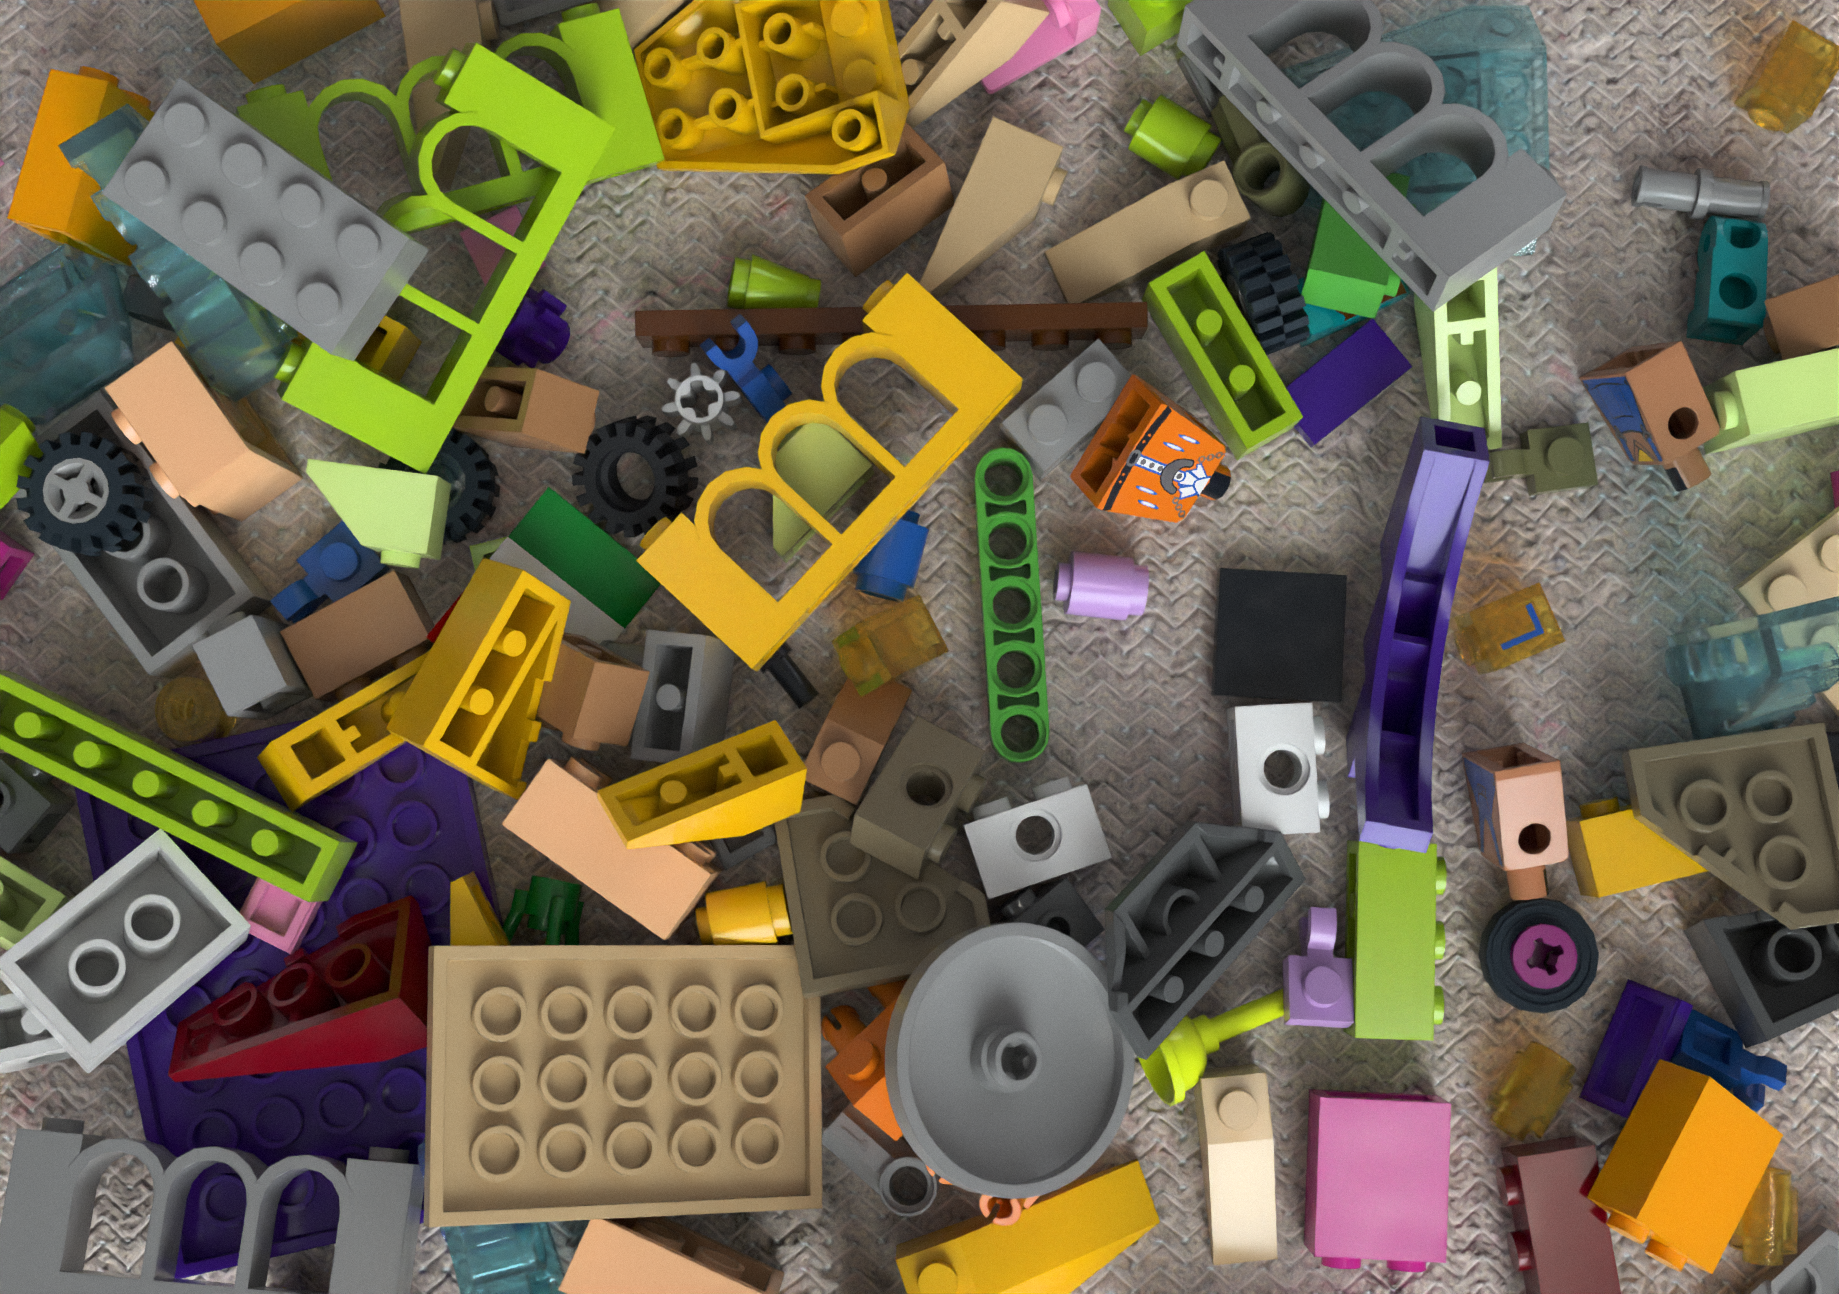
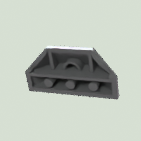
[1104,820,1306,1060]

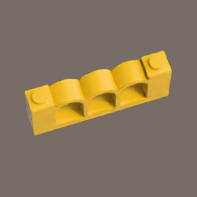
[636,273,1023,672]

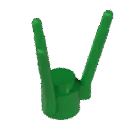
[502,875,584,945]

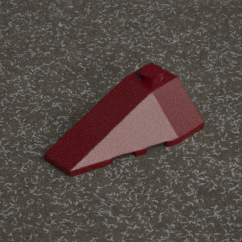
[168,895,432,1082]

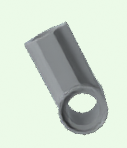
[822,1102,940,1217]

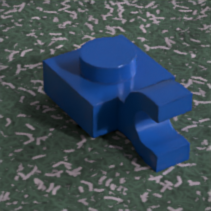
[699,314,792,424]
[270,520,390,624]
[1670,1009,1787,1112]

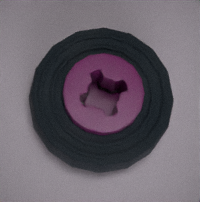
[1478,898,1599,1014]

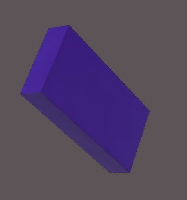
[1286,318,1413,448]
[1579,979,1693,1119]

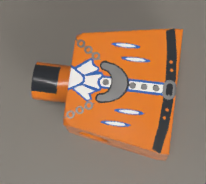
[1069,374,1231,523]

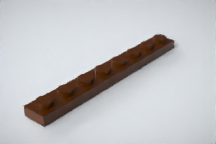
[635,302,1148,357]

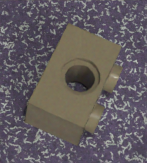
[849,715,987,880]

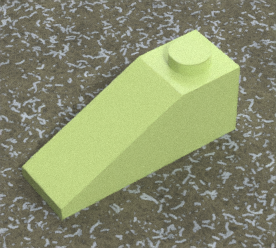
[1414,267,1502,450]

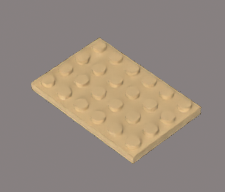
[424,945,822,1227]

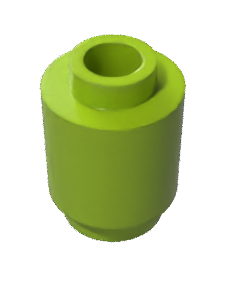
[1124,94,1222,180]

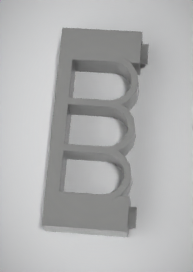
[1177,0,1567,312]
[0,1117,425,1294]

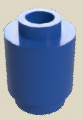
[852,510,929,603]

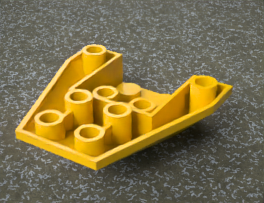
[634,0,910,174]

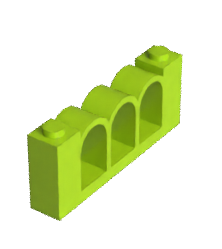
[236,3,665,235]
[273,42,616,474]

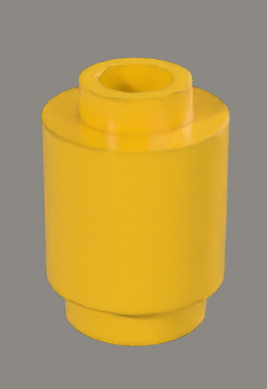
[696,881,793,945]

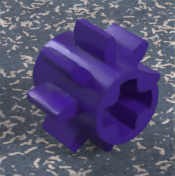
[495,287,570,368]

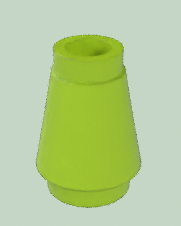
[726,254,821,309]

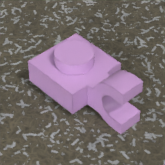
[1282,907,1354,1028]

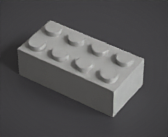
[102,77,430,361]
[14,391,273,679]

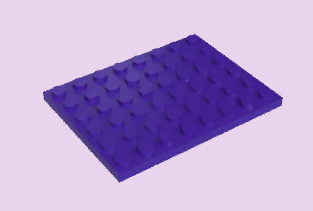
[74,717,503,1279]

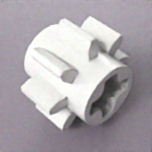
[662,363,742,445]

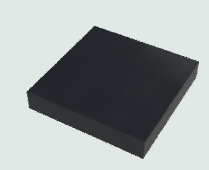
[1211,568,1347,703]

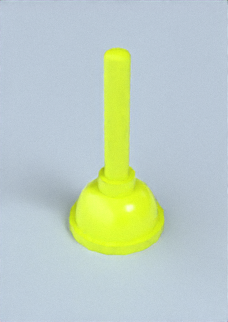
[1138,988,1284,1107]

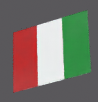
[426,487,661,644]

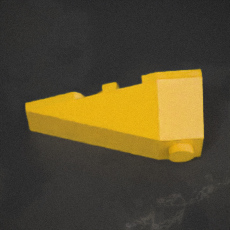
[895,1159,1160,1294]

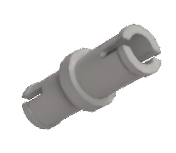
[1631,165,1770,222]

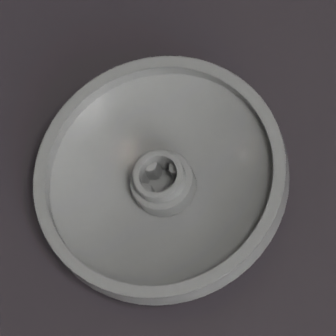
[885,923,1135,1199]

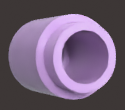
[1053,551,1149,621]

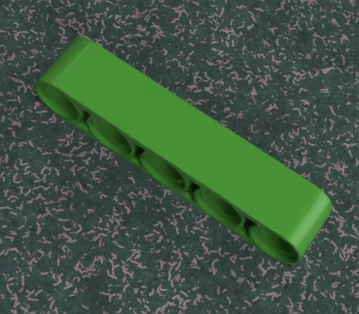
[973,447,1049,763]

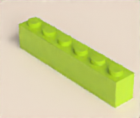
[0,669,358,902]

